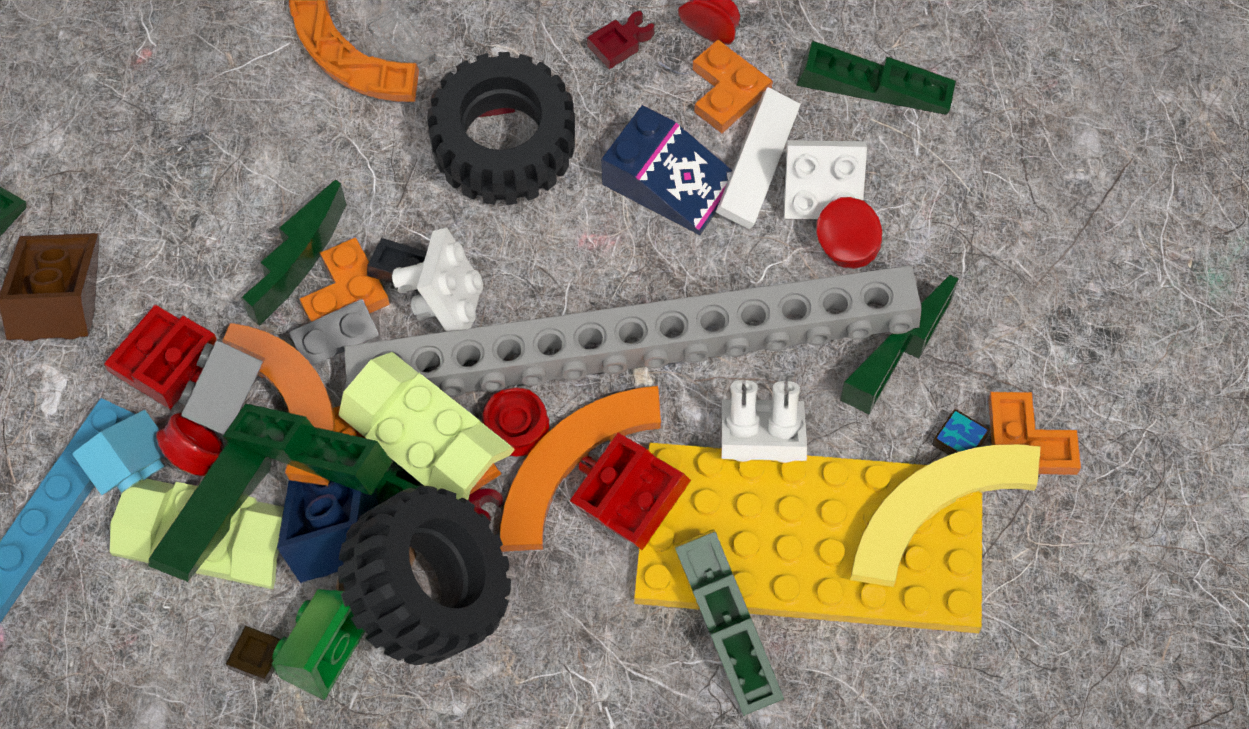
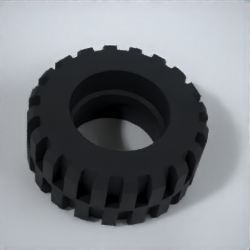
[427,52,575,205]
[338,486,511,665]

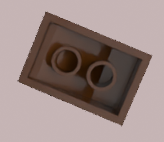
[0,233,100,341]

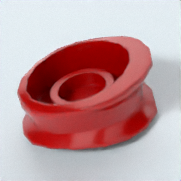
[678,0,740,45]
[816,197,883,269]
[482,387,549,457]
[156,413,224,476]

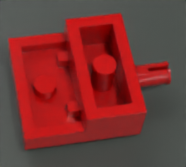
[104,304,217,410]
[569,432,691,550]

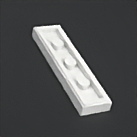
[716,87,801,230]

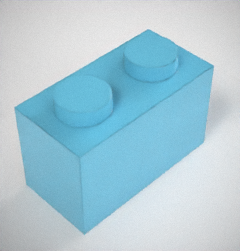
[72,410,165,496]

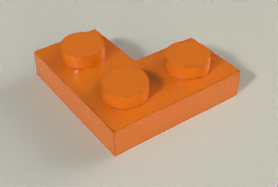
[693,40,773,133]
[300,237,390,322]
[988,392,1081,475]

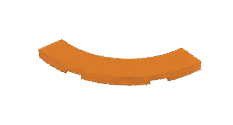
[289,0,419,102]
[223,323,336,486]
[500,386,661,552]

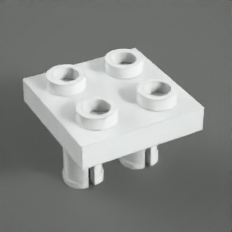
[784,140,867,219]
[392,228,483,332]
[722,380,807,463]

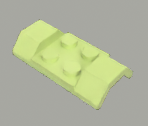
[338,352,515,500]
[110,479,284,589]

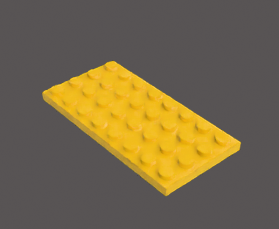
[634,442,982,634]

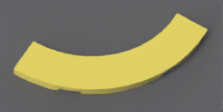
[850,444,1041,587]

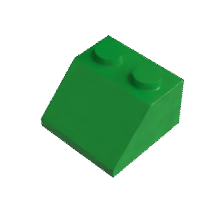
[272,589,365,701]

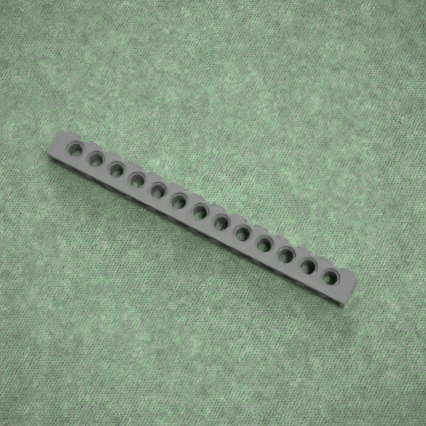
[345,265,921,397]

